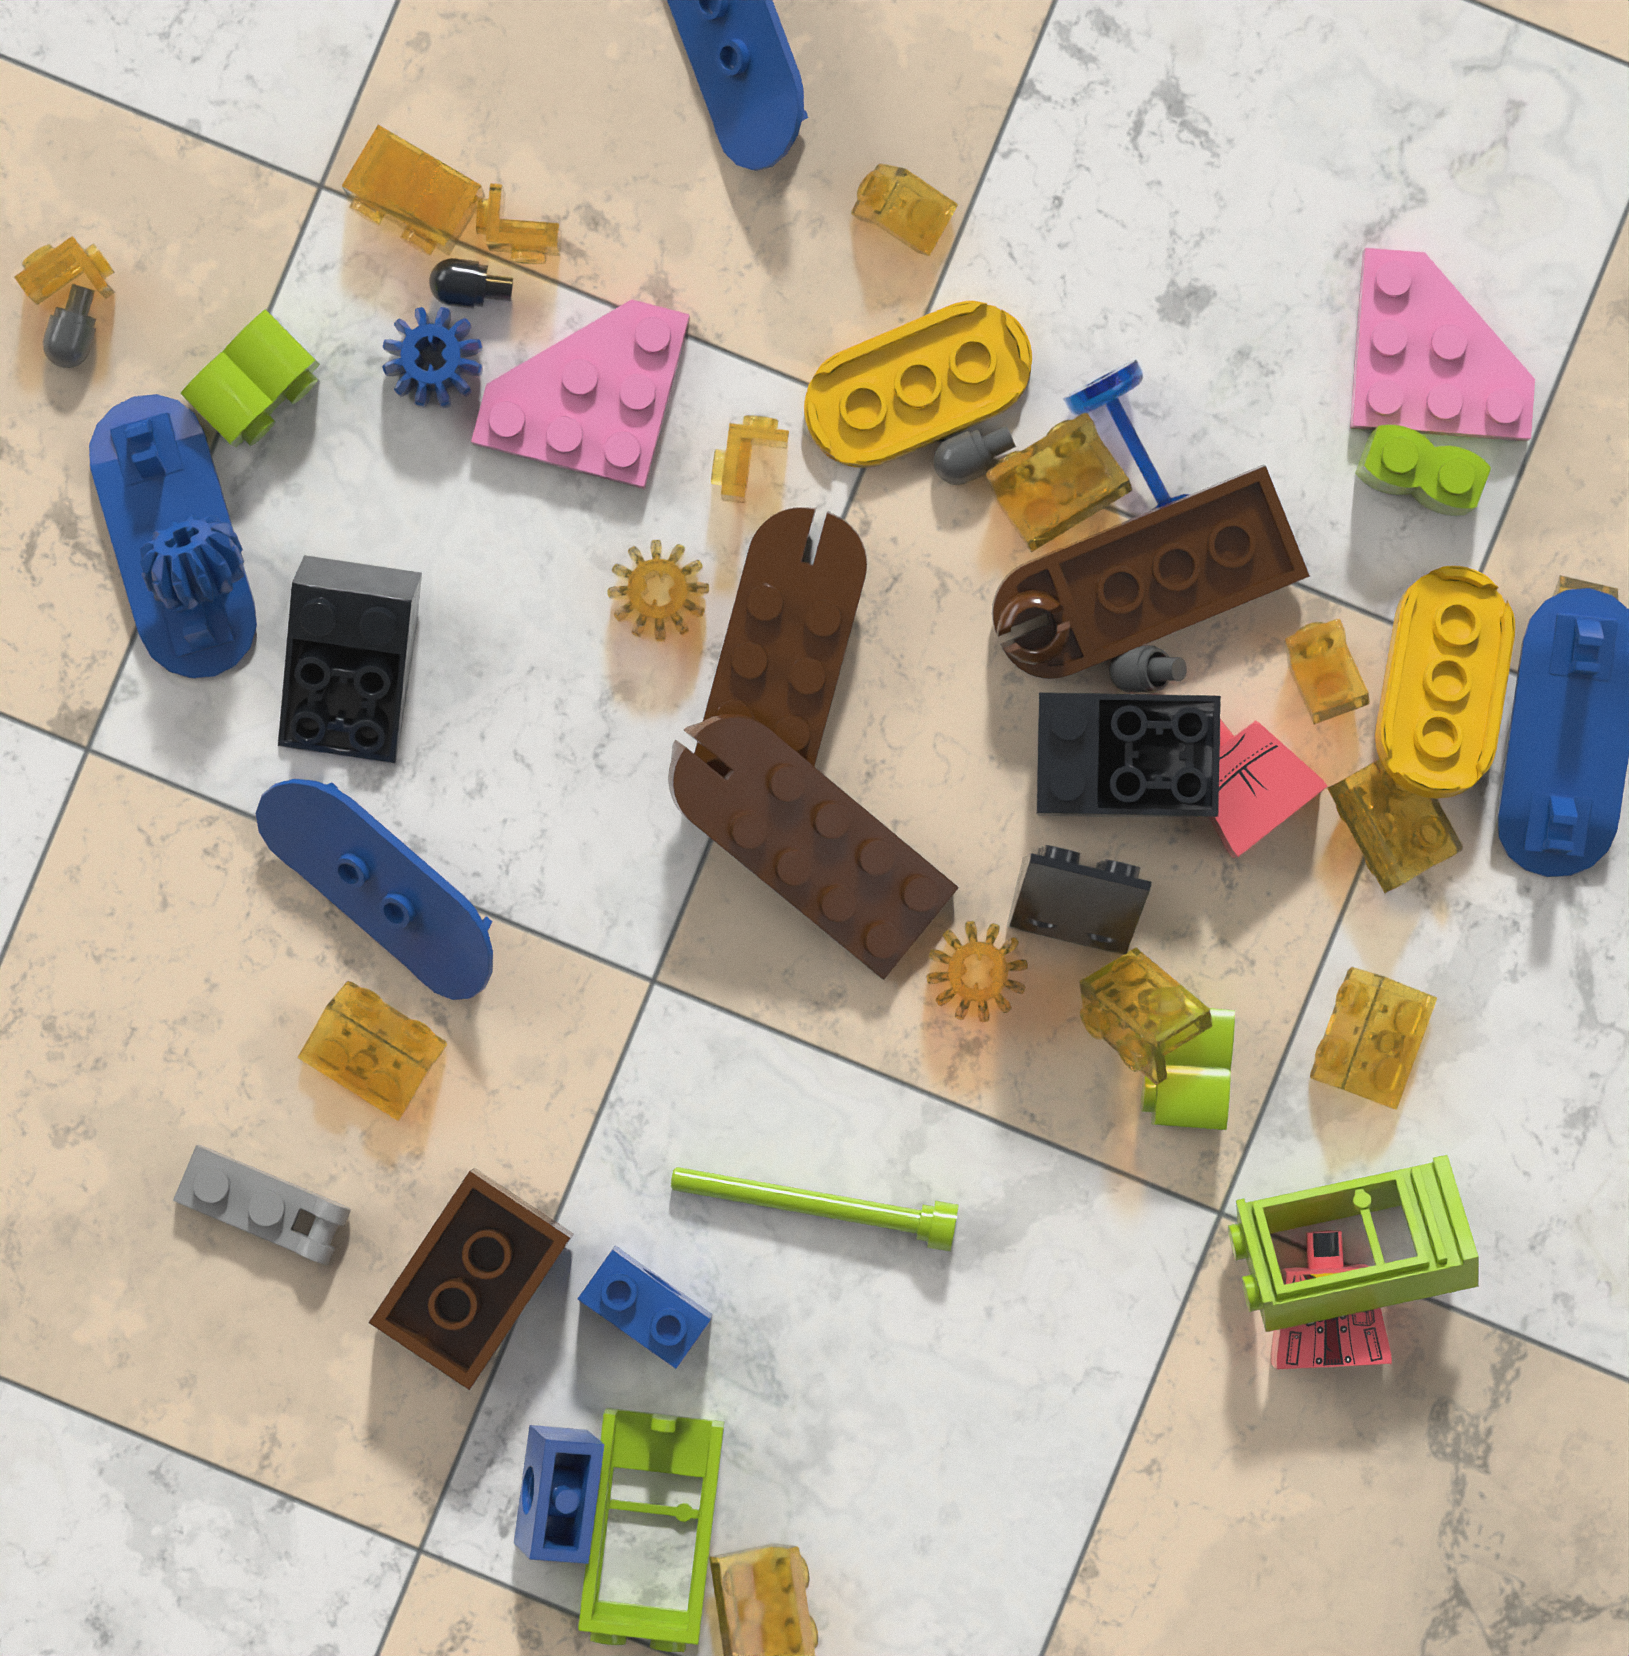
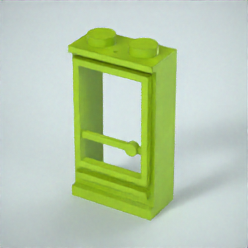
[1228,1155,1479,1332]
[578,1408,725,1652]

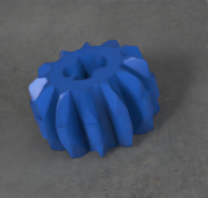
[382,307,483,408]
[140,515,245,609]

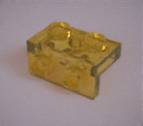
[986,413,1133,553]
[1327,759,1463,894]
[1079,947,1212,1085]
[1310,967,1437,1110]
[297,981,447,1121]
[709,1543,818,1656]

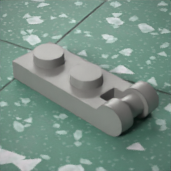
[173,1144,351,1265]

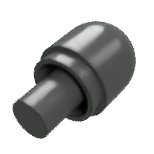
[43,284,97,368]
[934,425,1016,485]
[1109,645,1187,693]

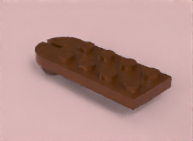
[992,464,1310,679]
[694,507,867,778]
[668,714,959,980]

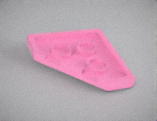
[1350,248,1535,441]
[471,299,690,489]

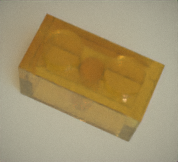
[342,125,485,256]

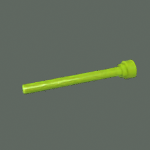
[670,1167,959,1252]

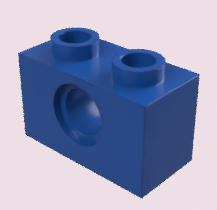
[577,1245,712,1369]
[514,1425,604,1564]

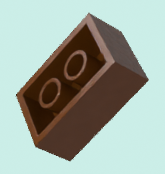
[368,1168,574,1390]

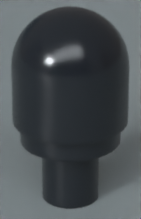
[429,258,514,309]

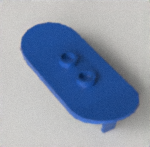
[667,0,808,171]
[89,394,257,678]
[1497,588,1629,877]
[255,779,493,1000]

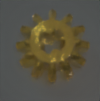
[607,540,710,642]
[926,921,1028,1022]

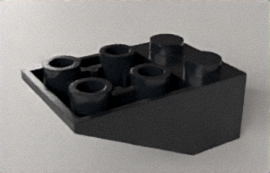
[278,555,422,763]
[1037,692,1221,817]
[1006,845,1152,955]

